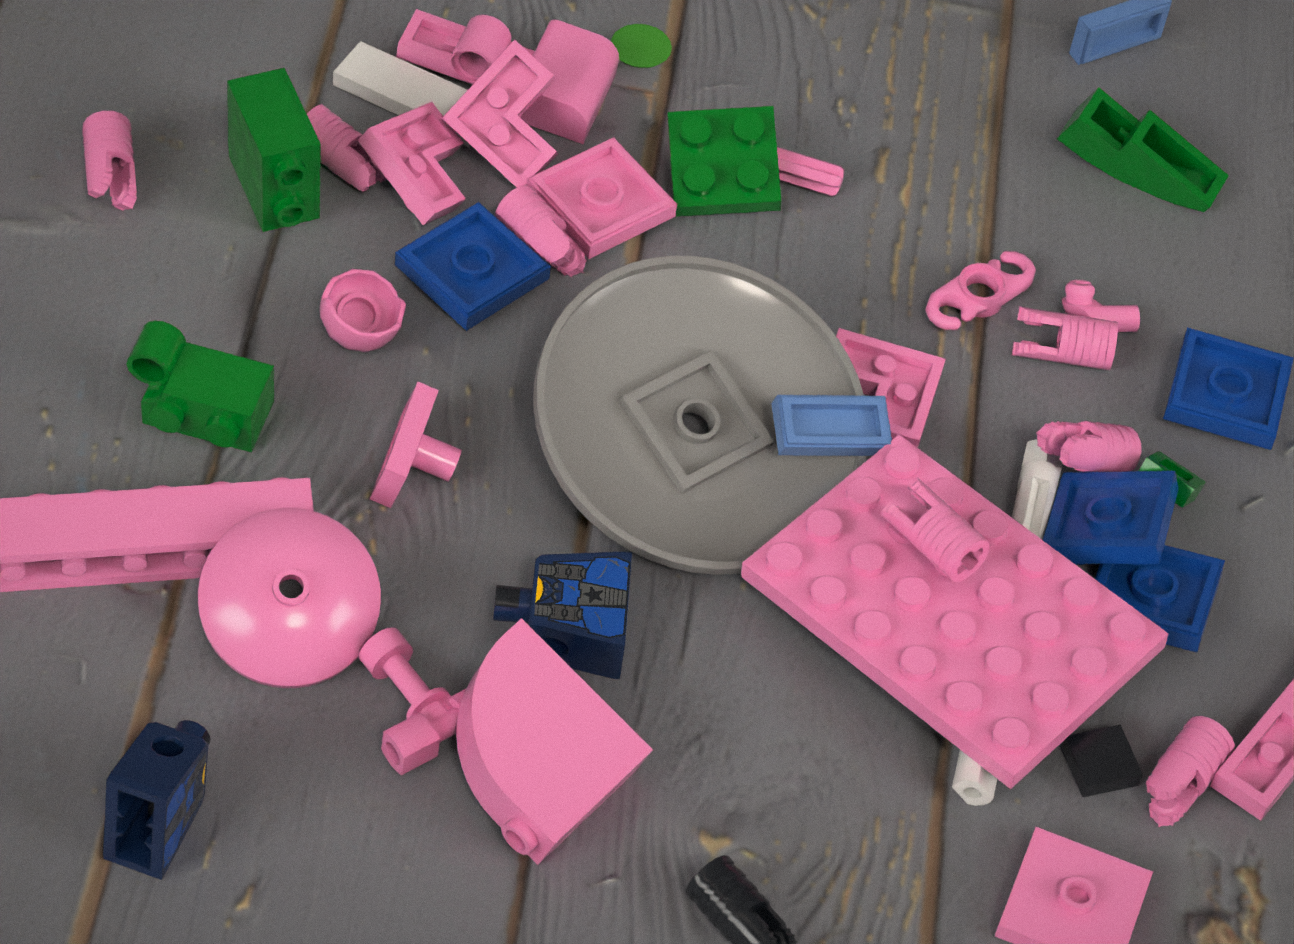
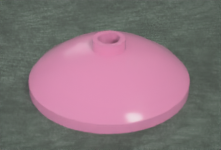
[198,508,381,688]

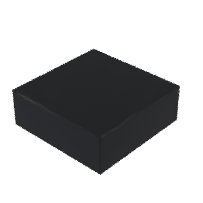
[1061,725,1143,797]

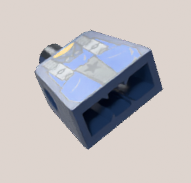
[493,552,632,679]
[103,720,211,880]

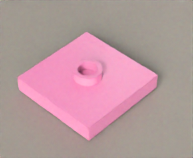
[527,137,677,259]
[995,827,1153,944]

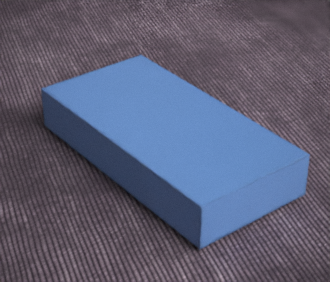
[1069,0,1172,65]
[771,395,892,456]

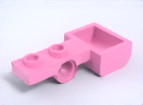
[396,9,619,144]

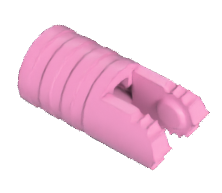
[307,104,387,192]
[82,111,137,211]
[495,185,587,277]
[1012,307,1118,371]
[1036,421,1142,472]
[880,478,990,582]
[1146,716,1235,827]

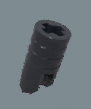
[685,855,797,944]

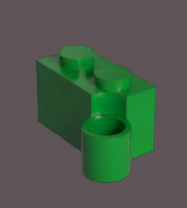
[126,320,274,453]

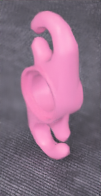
[925,251,1036,330]

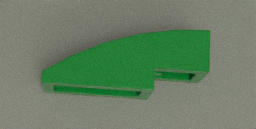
[1057,87,1229,212]

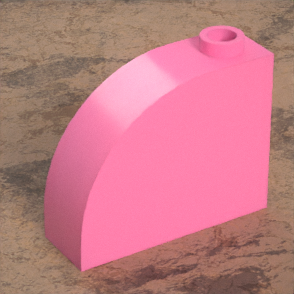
[456,618,653,865]

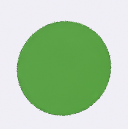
[611,24,672,68]

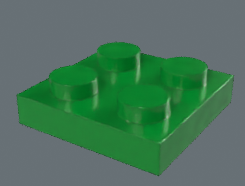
[668,106,781,217]

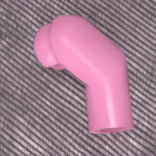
[1062,280,1140,332]

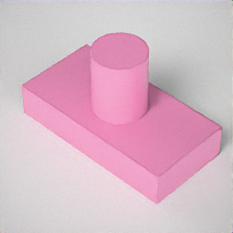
[370,381,462,508]

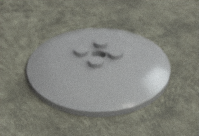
[533,256,867,575]

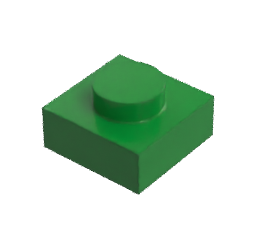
[1138,451,1206,508]

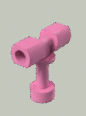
[359,628,466,775]

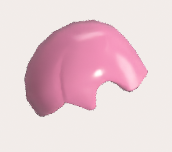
[320,269,406,352]

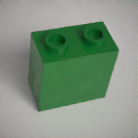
[227,67,321,232]

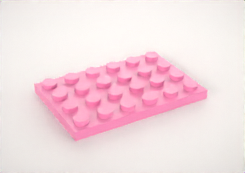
[741,434,1169,789]

